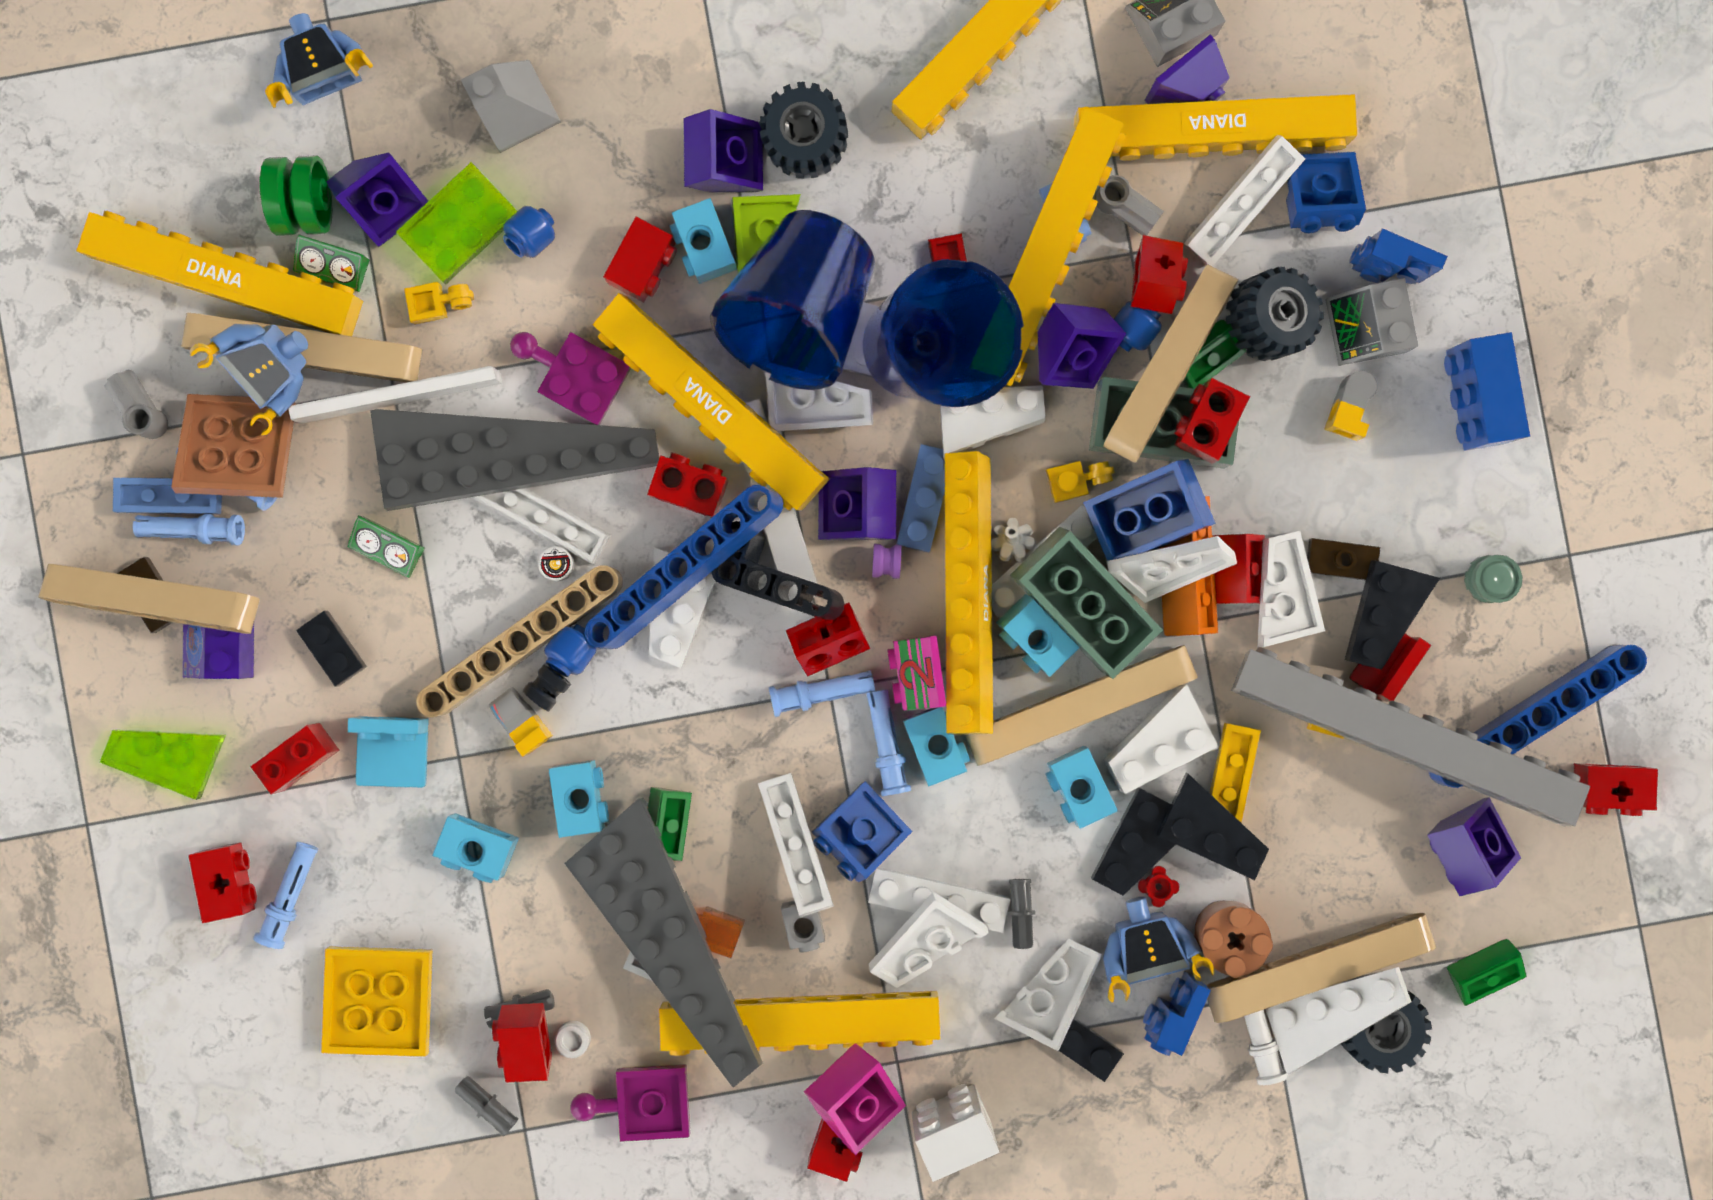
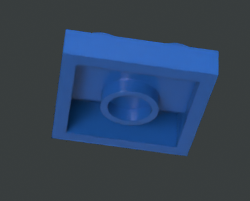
[1286,152,1366,233]
[1349,228,1448,284]
[811,781,913,882]
[1143,971,1211,1056]

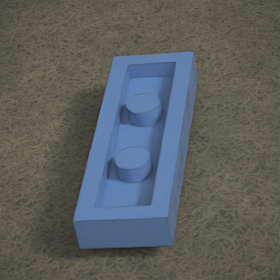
[896,444,945,553]
[113,478,222,514]

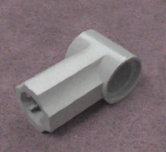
[1095,175,1164,236]
[104,369,168,439]

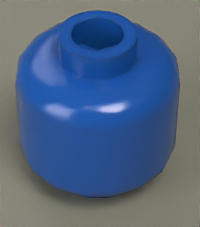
[503,206,555,258]
[1114,301,1162,352]
[544,624,596,677]

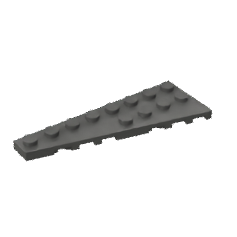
[370,409,660,511]
[564,798,763,1087]

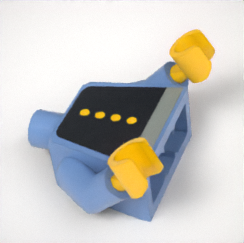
[265,13,373,108]
[190,324,308,435]
[1103,897,1214,1002]

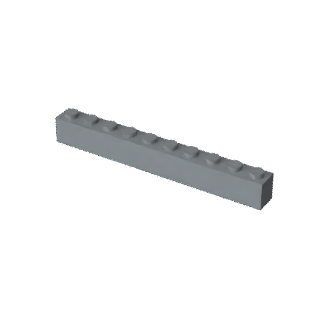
[1231,647,1590,827]

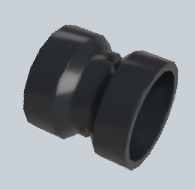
[522,663,571,712]

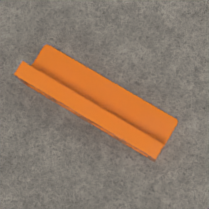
[1159,496,1218,636]

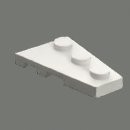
[765,363,873,431]
[939,385,1045,459]
[1257,531,1325,648]
[1107,536,1237,603]
[649,547,716,668]
[869,892,989,988]
[994,939,1102,1051]

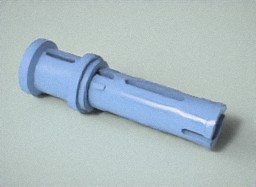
[133,514,245,546]
[769,670,875,717]
[866,689,912,796]
[253,842,318,949]

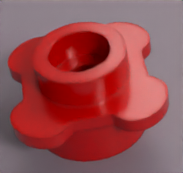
[1138,866,1180,908]

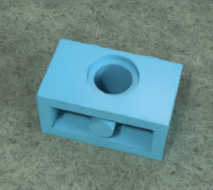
[669,198,737,284]
[996,594,1080,677]
[903,707,970,787]
[1045,746,1118,829]
[549,760,609,838]
[432,813,519,883]

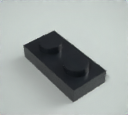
[296,611,367,687]
[1059,1018,1124,1082]

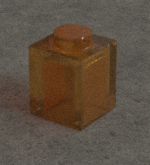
[697,906,745,958]

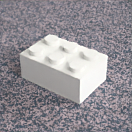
[912,1084,1000,1182]

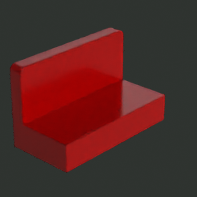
[1212,534,1265,604]
[1349,633,1431,702]

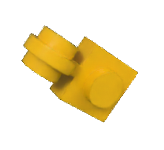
[404,282,474,325]
[1046,461,1115,503]

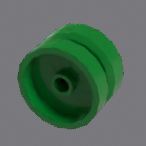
[259,155,333,236]

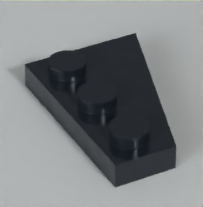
[1344,560,1440,670]
[1157,772,1269,881]
[1091,787,1176,896]

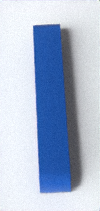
[584,485,783,649]
[1429,645,1647,788]

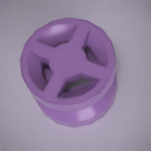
[872,544,902,579]

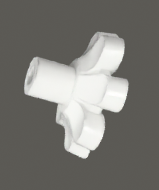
[991,518,1036,562]

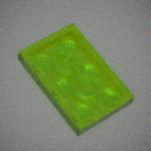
[396,162,517,285]

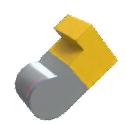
[1324,371,1377,441]
[489,687,553,757]

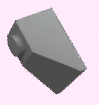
[461,60,561,153]

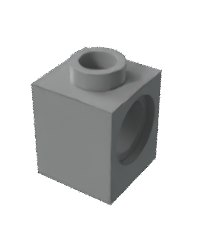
[781,901,825,953]

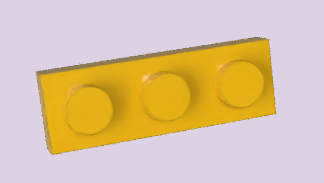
[1209,723,1261,823]

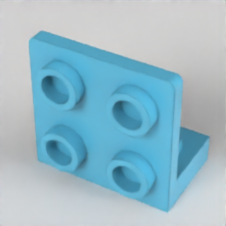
[348,716,429,788]

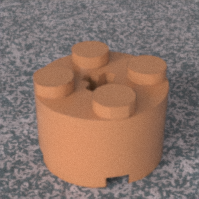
[1194,900,1273,978]

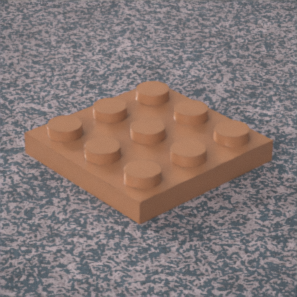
[171,394,296,498]

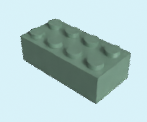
[1089,377,1239,469]
[1010,527,1163,679]

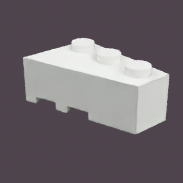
[1103,684,1218,794]

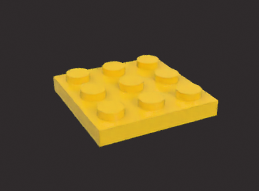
[321,946,433,1057]

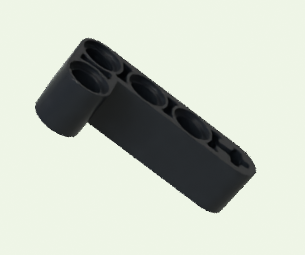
[712,521,845,620]

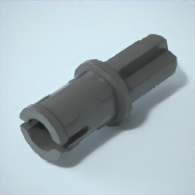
[1008,879,1036,949]
[484,989,555,1028]
[455,1076,518,1137]

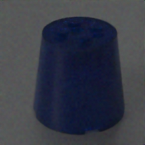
[710,210,875,390]
[863,259,1024,407]

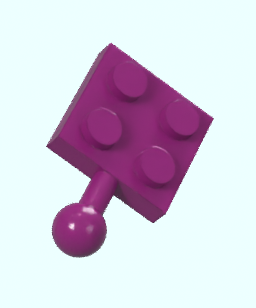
[510,332,631,425]
[570,1064,691,1142]

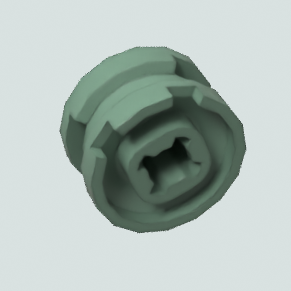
[1464,555,1523,603]

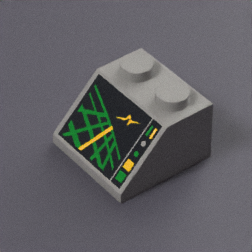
[1125,0,1225,67]
[1325,278,1418,366]

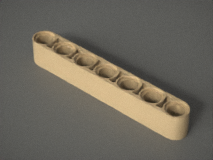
[1103,264,1239,463]
[181,313,422,383]
[38,564,260,634]
[416,565,623,717]
[965,645,1198,766]
[1206,913,1436,1023]

